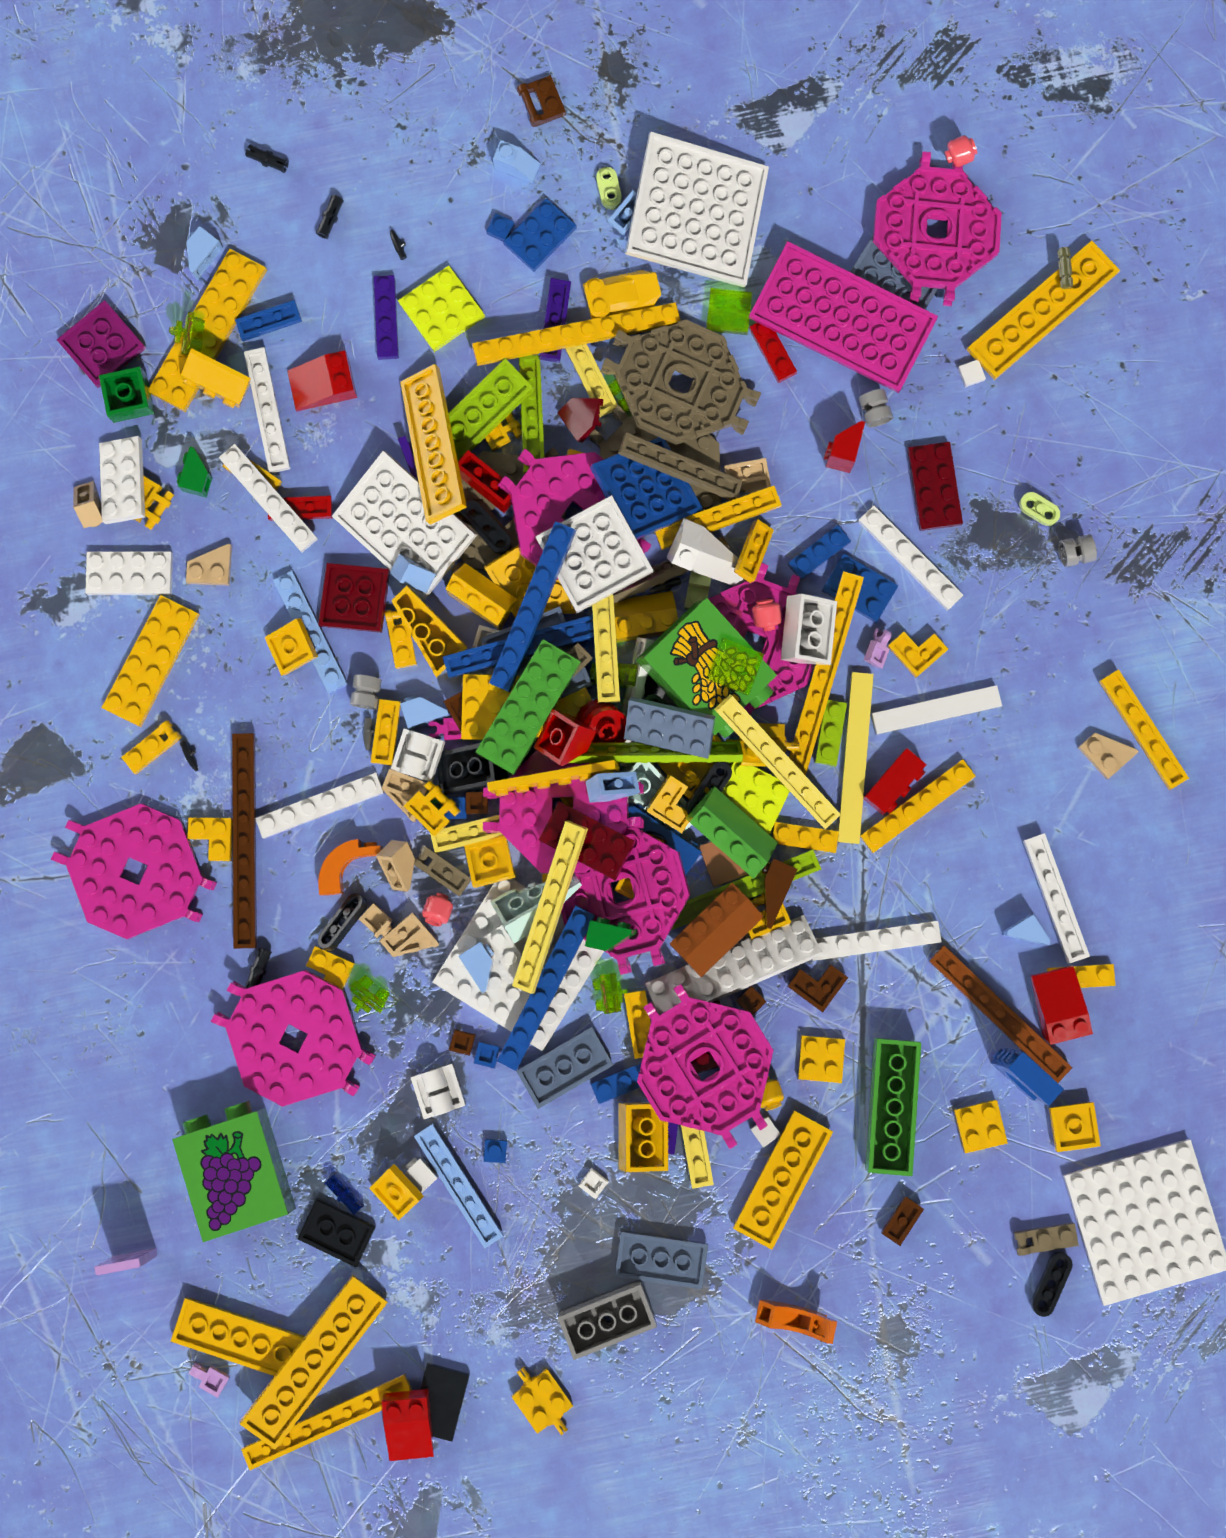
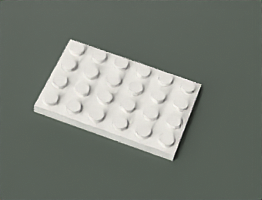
[332,451,478,600]

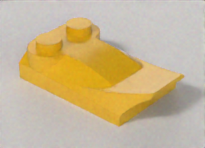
[583,270,661,319]

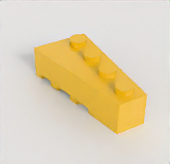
[391,585,468,678]

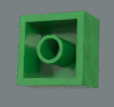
[99,367,155,423]

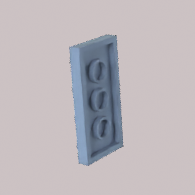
[624,697,716,759]
[516,1027,614,1109]
[615,1231,708,1289]

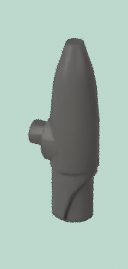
[363,717,375,750]

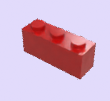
[458,450,512,513]
[863,748,927,815]

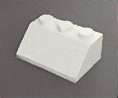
[781,594,837,665]

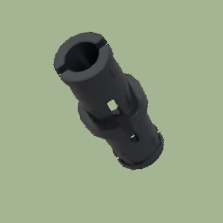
[245,144,289,173]
[316,195,344,239]
[244,947,272,988]

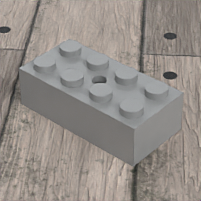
[558,1280,657,1360]

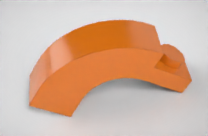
[318,839,383,896]
[755,1300,837,1344]

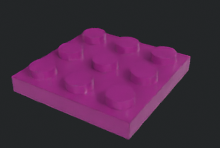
[57,300,146,388]

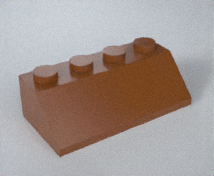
[669,883,764,978]

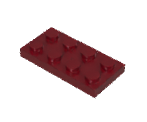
[907,442,963,531]
[538,801,636,881]

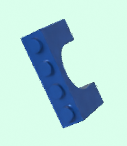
[629,803,702,875]
[991,1047,1064,1106]

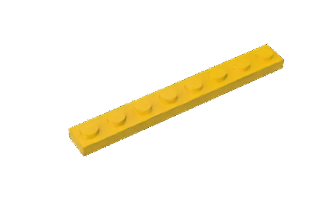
[241,1374,412,1470]

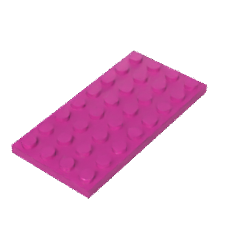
[749,241,938,393]

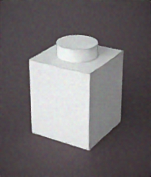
[404,1156,439,1193]

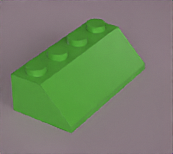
[685,786,778,879]

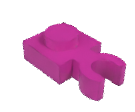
[428,718,462,740]

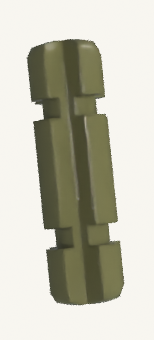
[1057,247,1073,289]

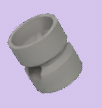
[859,389,894,428]
[1059,534,1097,567]
[349,675,382,709]

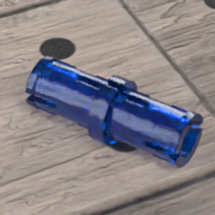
[324,1174,364,1215]

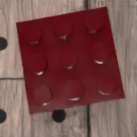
[318,563,390,633]

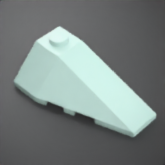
[490,873,582,943]

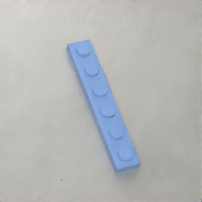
[273,571,348,694]
[414,1124,504,1248]

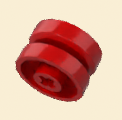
[576,699,627,743]

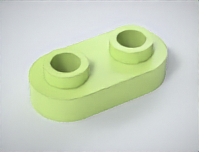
[596,167,622,210]
[1019,492,1060,526]

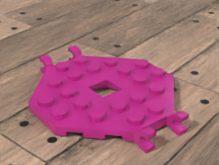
[873,151,1002,306]
[498,449,652,580]
[708,563,815,716]
[483,750,644,874]
[51,804,217,939]
[561,828,691,975]
[210,970,376,1107]
[637,984,774,1149]

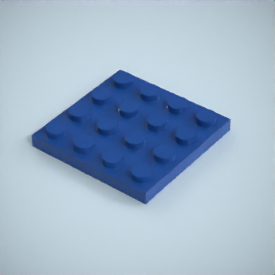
[590,437,703,540]

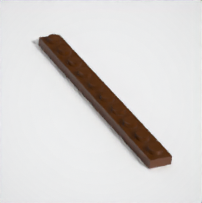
[232,733,257,949]

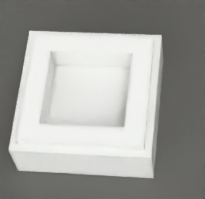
[958,360,986,388]
[750,1116,781,1148]
[578,1167,609,1199]

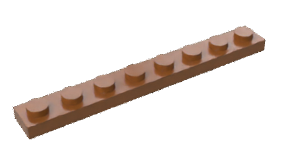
[928,946,1072,1083]

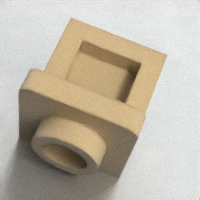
[359,903,393,938]

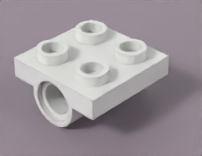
[391,729,445,782]
[411,1063,466,1119]

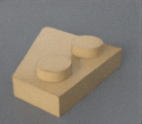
[724,458,771,494]
[186,544,232,586]
[1078,733,1139,780]
[382,769,428,823]
[379,912,439,957]

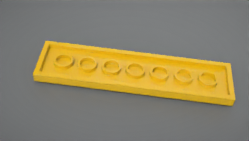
[967,240,1120,381]
[149,249,267,412]
[400,364,467,525]
[239,1275,388,1450]

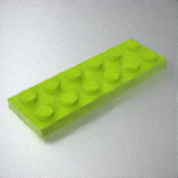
[448,358,535,461]

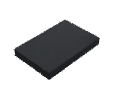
[298,1198,376,1268]
[420,1363,470,1442]

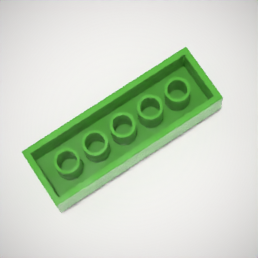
[476,639,581,775]
[865,1038,921,1176]

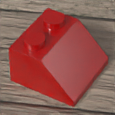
[824,421,865,473]
[534,708,597,766]

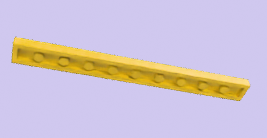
[472,302,680,366]
[789,571,864,776]

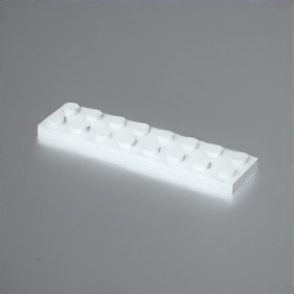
[645,915,822,1015]

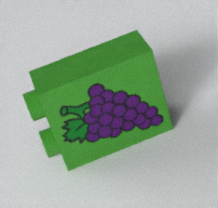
[172,1100,296,1242]

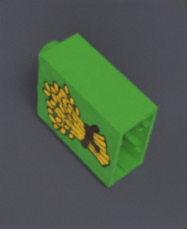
[636,598,777,738]

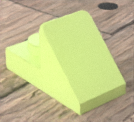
[684,571,711,609]

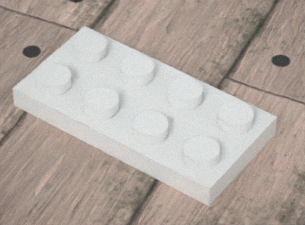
[99,436,145,524]
[85,552,173,595]

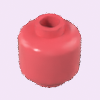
[944,135,977,168]
[752,599,782,631]
[422,893,453,927]

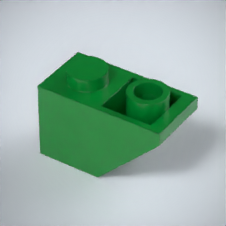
[177,446,213,498]
[585,917,637,951]

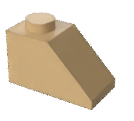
[73,481,102,528]
[376,840,415,892]

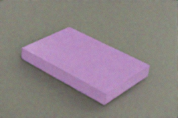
[94,1248,157,1275]

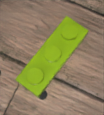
[815,700,847,767]

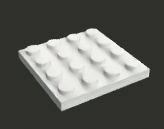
[535,495,653,613]

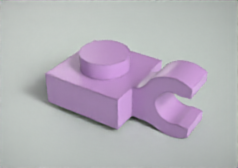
[864,628,891,669]
[189,1362,230,1398]

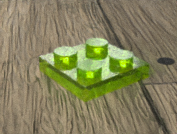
[706,288,752,335]
[707,638,764,695]

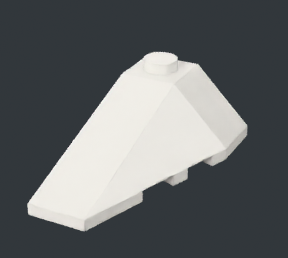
[667,518,746,586]

